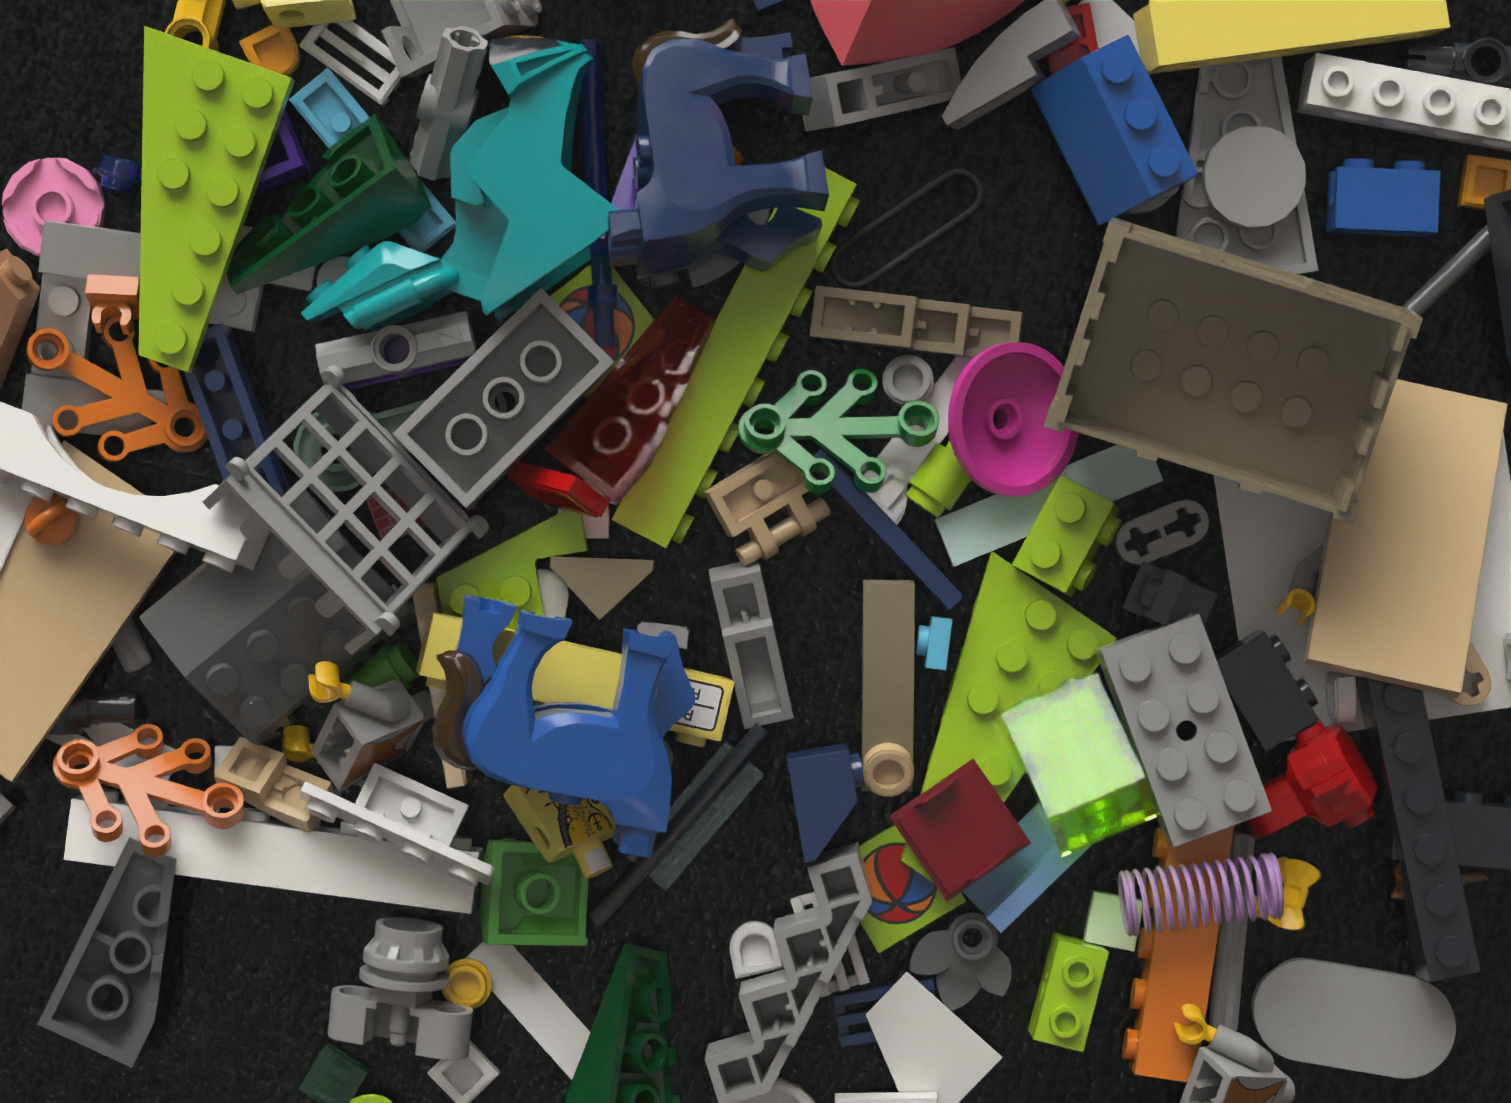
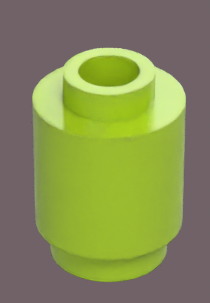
[905,441,972,519]

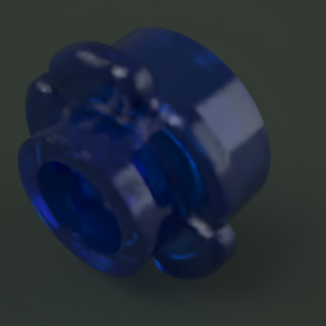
[93,154,142,192]

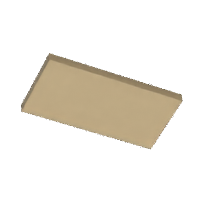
[1303,379,1507,698]
[0,440,177,782]

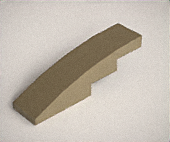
[810,286,1024,359]
[861,580,915,791]

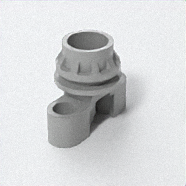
[327,917,473,1060]

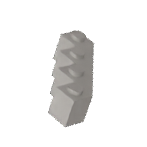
[705,842,873,1103]

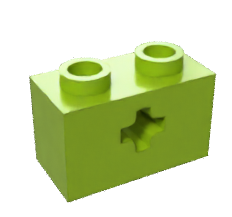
[1028,932,1109,1052]

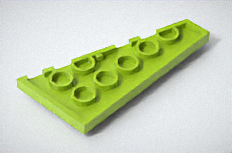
[139,26,294,373]
[900,551,1117,883]

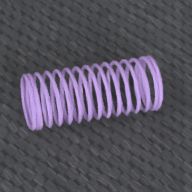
[1118,852,1284,937]

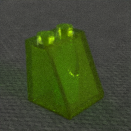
[1001,673,1157,857]

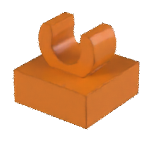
[85,274,140,335]

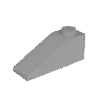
[802,47,962,131]

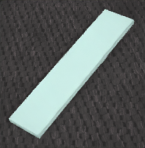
[934,445,1163,567]

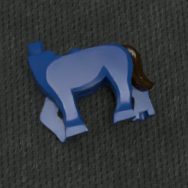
[432,594,695,858]

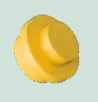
[442,958,492,1009]

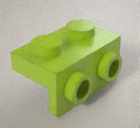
[1012,475,1122,598]

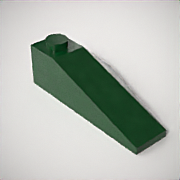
[227,114,432,295]
[565,944,680,1103]

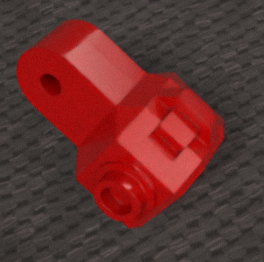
[1246,719,1378,838]

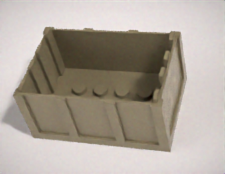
[1043,217,1423,525]

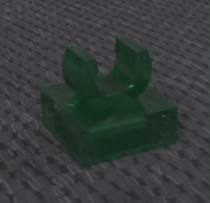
[298,1043,370,1103]

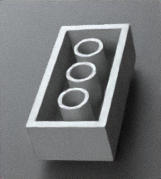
[393,288,614,510]
[1095,613,1272,847]

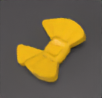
[1255,857,1321,930]

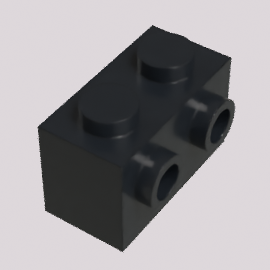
[1215,630,1319,752]

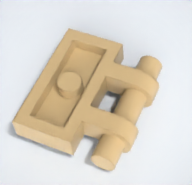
[703,452,831,567]

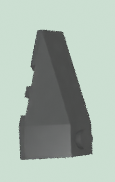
[37,837,177,1068]

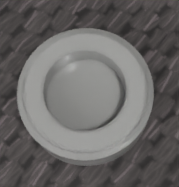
[883,355,934,408]

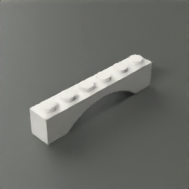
[0,402,270,573]

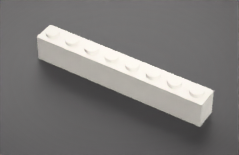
[63,788,483,914]

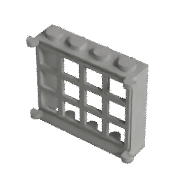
[202,365,489,655]

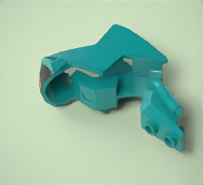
[301,35,619,332]

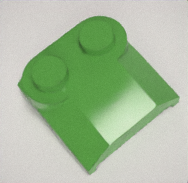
[480,838,588,946]

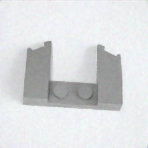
[22,221,167,435]

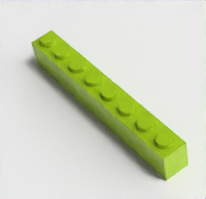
[612,156,860,548]

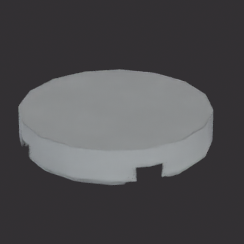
[1202,125,1306,229]

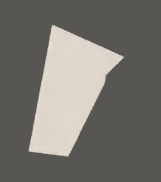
[866,972,1003,1103]

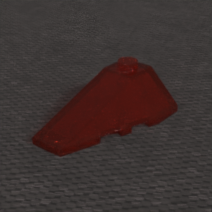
[545,294,715,505]

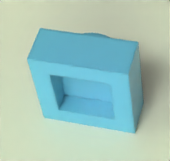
[915,616,952,670]

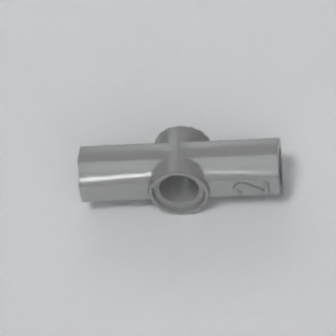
[409,25,488,181]
[315,311,477,385]

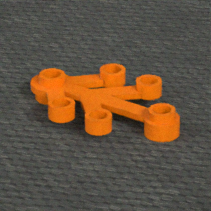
[26,316,208,462]
[53,724,245,857]

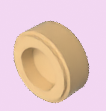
[862,743,914,797]

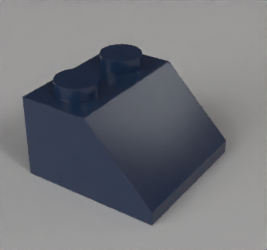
[786,743,865,863]

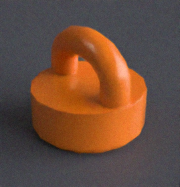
[24,493,79,546]

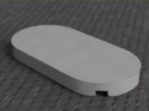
[1251,958,1456,1079]

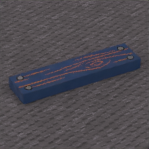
[812,449,962,613]

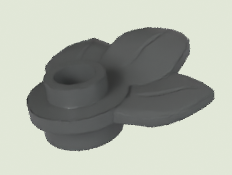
[910,912,1012,1011]

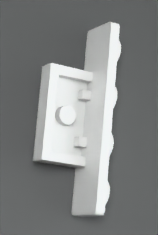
[300,763,495,887]

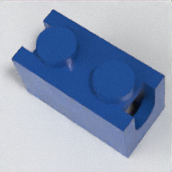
[1326,158,1440,237]

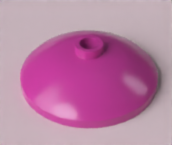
[948,342,1079,496]

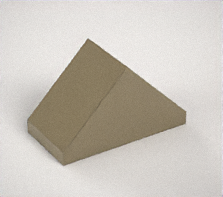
[550,556,655,620]

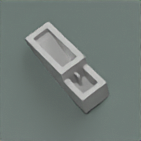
[942,0,1082,130]
[708,560,794,729]

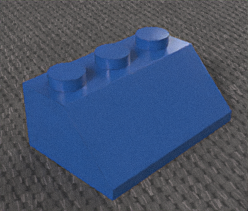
[1030,34,1198,227]

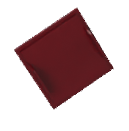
[889,758,1031,902]

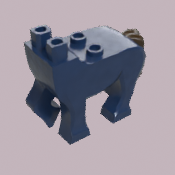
[605,19,829,276]

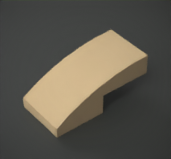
[214,736,334,833]

